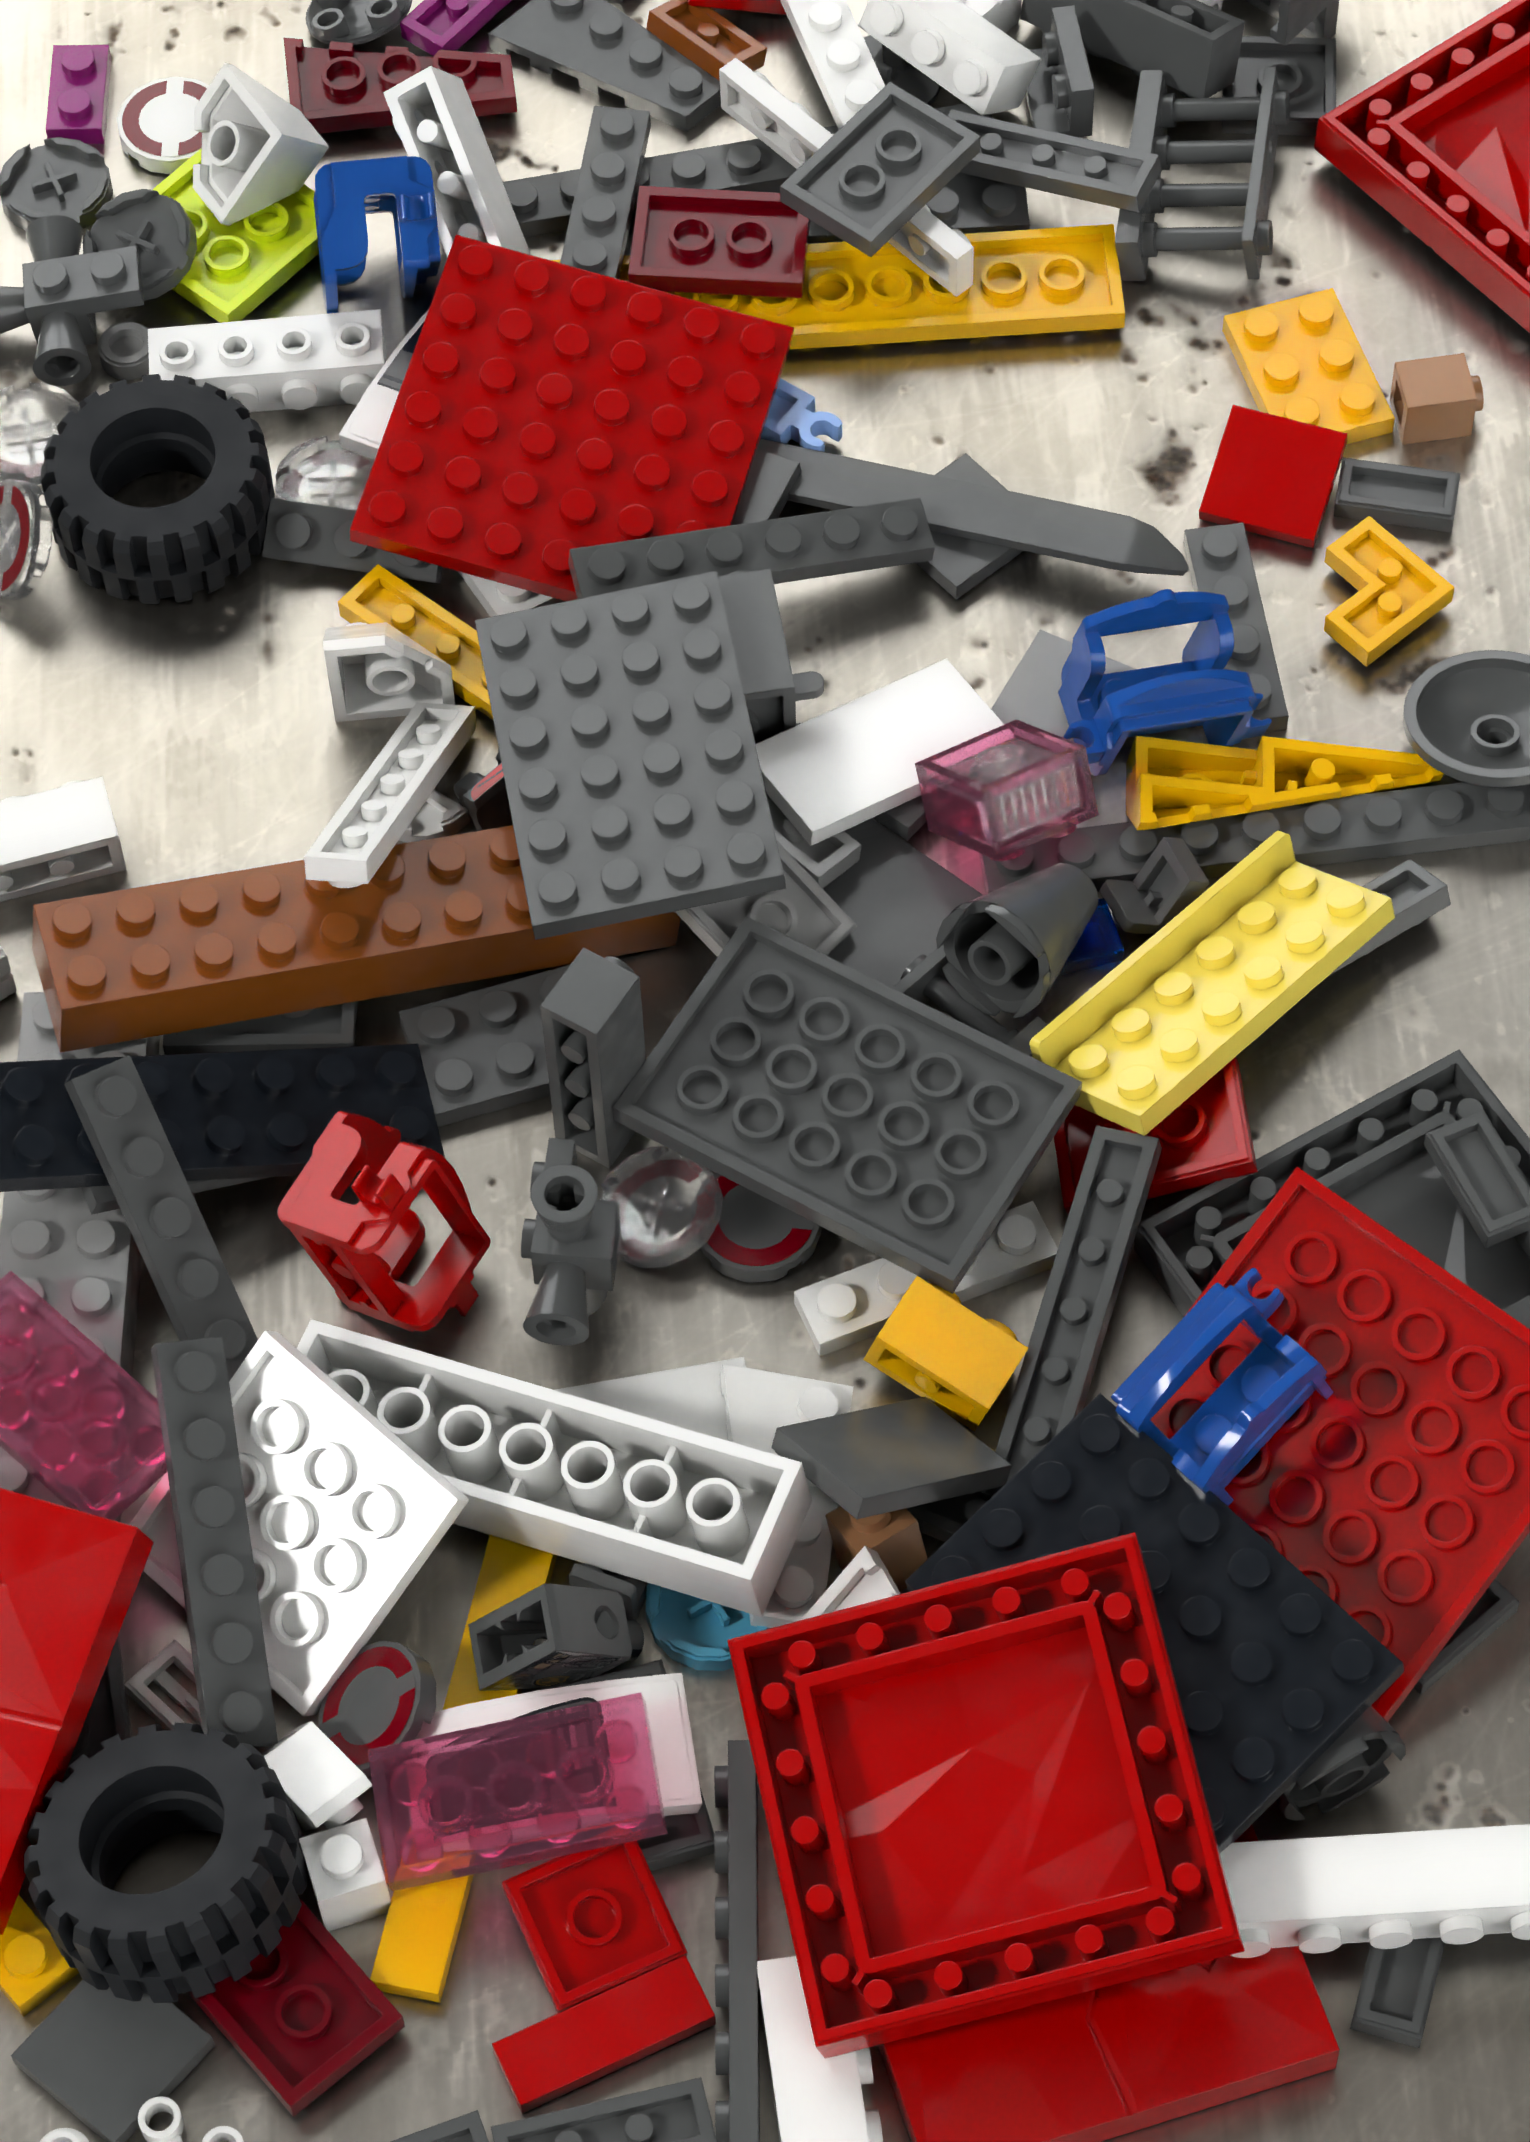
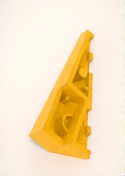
[1126,736,1444,830]

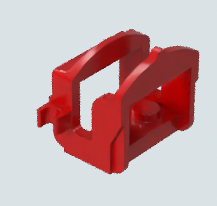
[277,1111,491,1332]

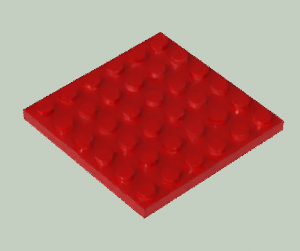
[350,234,794,601]
[1116,1167,1530,1722]

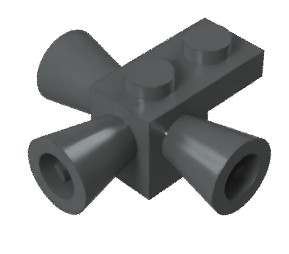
[0,215,144,386]
[521,1138,622,1346]

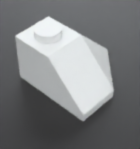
[193,63,329,226]
[323,622,456,722]

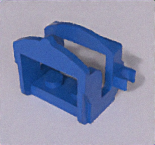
[314,156,441,314]
[1058,589,1272,776]
[1111,1268,1334,1506]

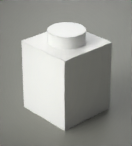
[299,1818,391,1932]

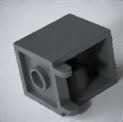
[718,569,824,744]

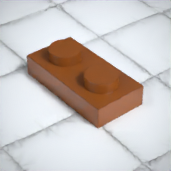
[646,0,767,81]

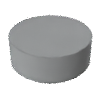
[98,322,149,380]

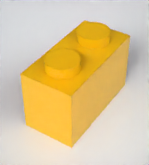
[863,1276,1028,1432]

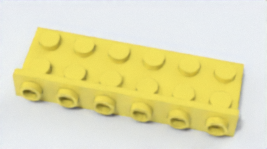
[1029,830,1395,1136]

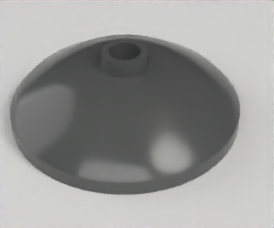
[1403,650,1530,788]

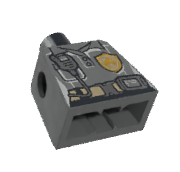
[468,1584,644,1691]

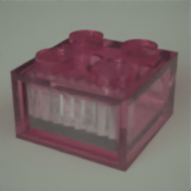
[915,719,1099,861]

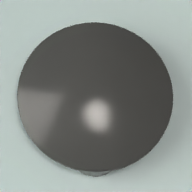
[305,0,412,45]

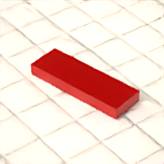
[492,1955,716,2114]

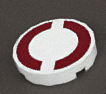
[117,76,209,174]

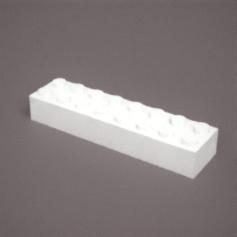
[297,1319,812,1617]

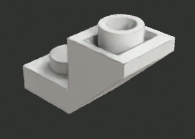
[262,1721,373,1831]

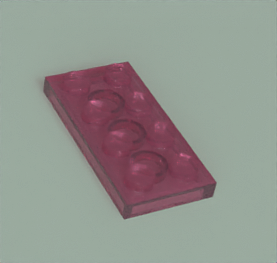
[0,1271,167,1520]
[368,1692,668,1891]

